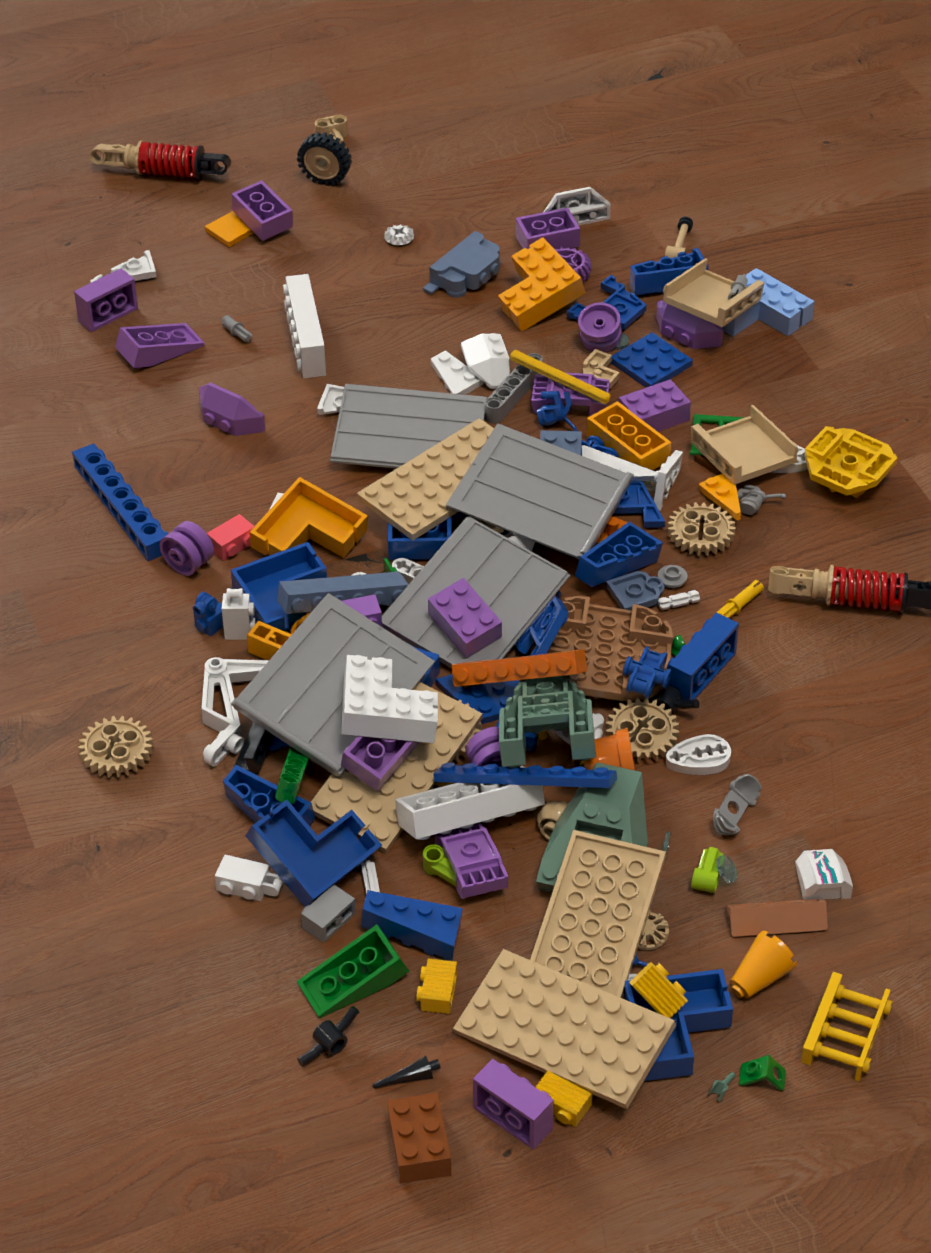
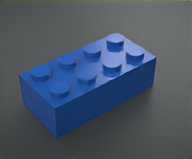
[667,612,739,700]

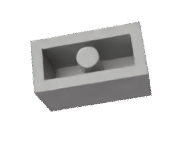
[301,884,356,943]

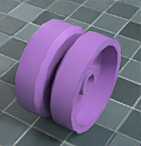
[578,302,622,352]
[160,521,214,576]
[465,727,522,767]

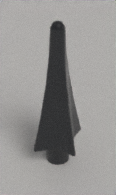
[373,1056,441,1088]

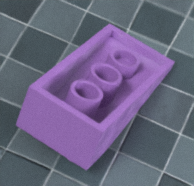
[115,323,205,368]

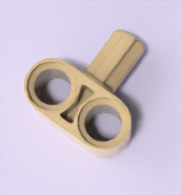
[315,115,348,143]

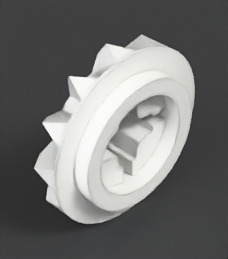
[385,224,414,245]

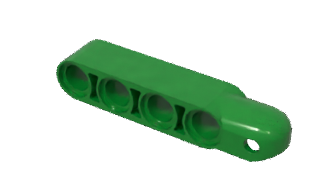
[275,747,309,804]

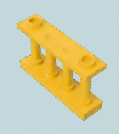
[801,972,893,1082]

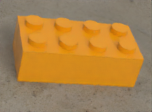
[587,401,671,470]

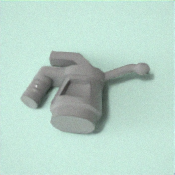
[737,484,786,515]

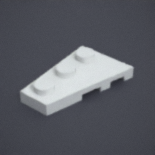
[431,350,484,395]
[654,450,683,511]

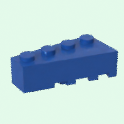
[630,248,708,295]
[361,890,463,961]

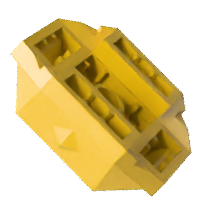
[804,426,897,498]

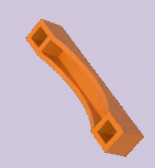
[451,649,587,687]

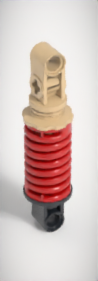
[90,140,231,180]
[768,565,931,613]

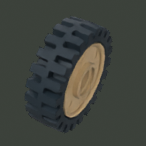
[297,132,352,186]

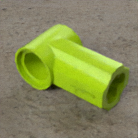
[423,844,457,886]
[691,847,723,894]

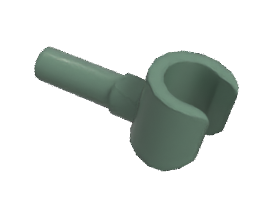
[709,1072,735,1101]

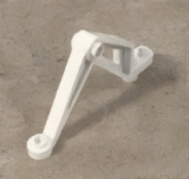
[201,657,269,767]

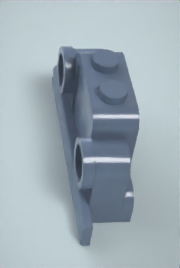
[423,231,501,298]

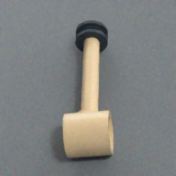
[665,216,693,258]

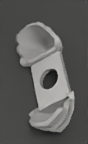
[713,774,762,835]

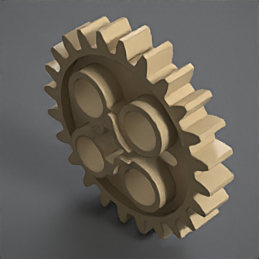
[667,502,736,556]
[606,698,679,763]
[78,716,153,778]

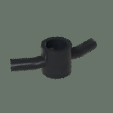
[648,686,700,715]
[297,1006,360,1067]

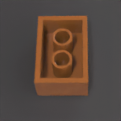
[387,1093,452,1183]

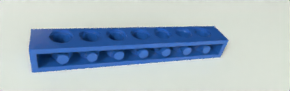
[72,443,168,561]

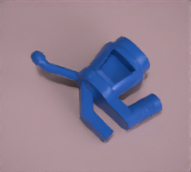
[537,391,578,431]

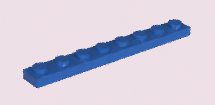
[434,763,617,788]

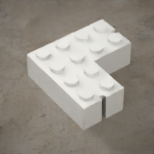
[341,655,438,743]

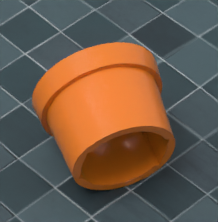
[584,728,635,771]

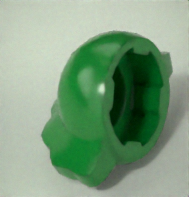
[671,635,686,657]

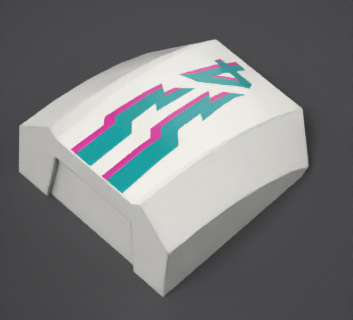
[795,849,853,900]

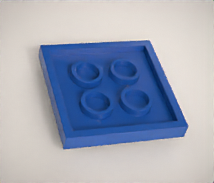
[611,332,693,388]

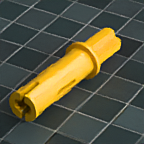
[717,580,764,618]

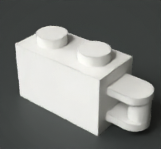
[222,588,256,640]
[215,855,283,901]

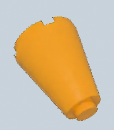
[730,931,798,999]

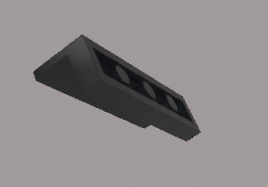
[234,722,275,773]

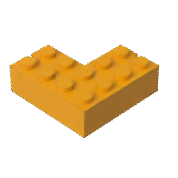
[498,237,586,332]
[250,477,368,558]

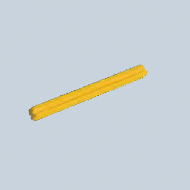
[510,350,611,404]

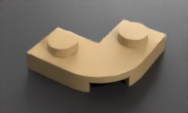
[583,349,620,389]

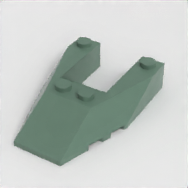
[499,675,596,768]
[536,762,648,893]

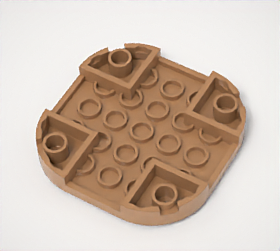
[546,596,673,701]

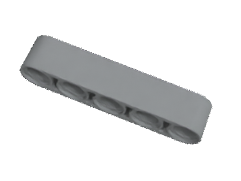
[485,353,543,424]

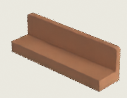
[726,898,828,937]

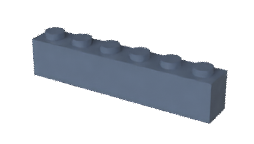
[277,572,409,614]

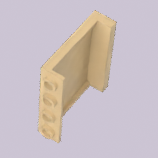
[663,258,764,327]
[691,405,798,485]

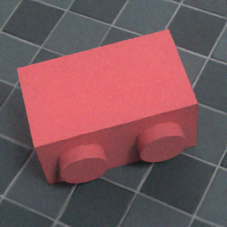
[207,514,255,561]

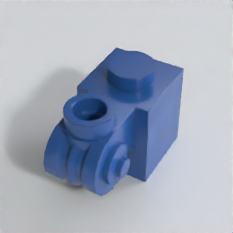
[193,591,223,637]

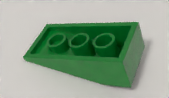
[296,924,410,1018]

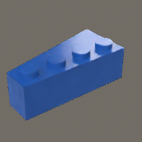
[575,521,663,587]
[223,765,315,826]

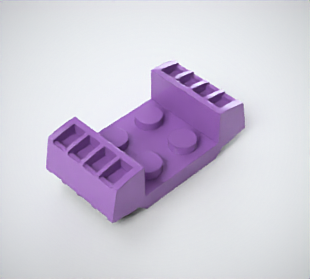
[531,373,610,417]
[435,822,508,899]

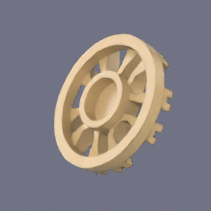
[638,910,669,950]

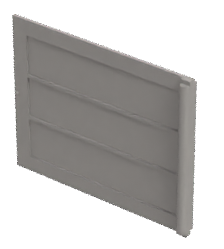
[330,384,487,468]
[446,423,634,559]
[382,517,570,669]
[231,593,435,777]

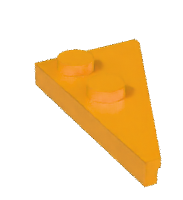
[698,474,741,521]

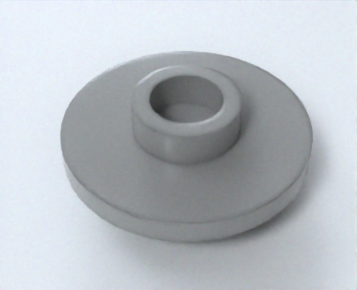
[658,565,687,588]

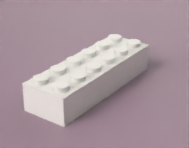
[283,274,326,378]
[395,766,545,840]

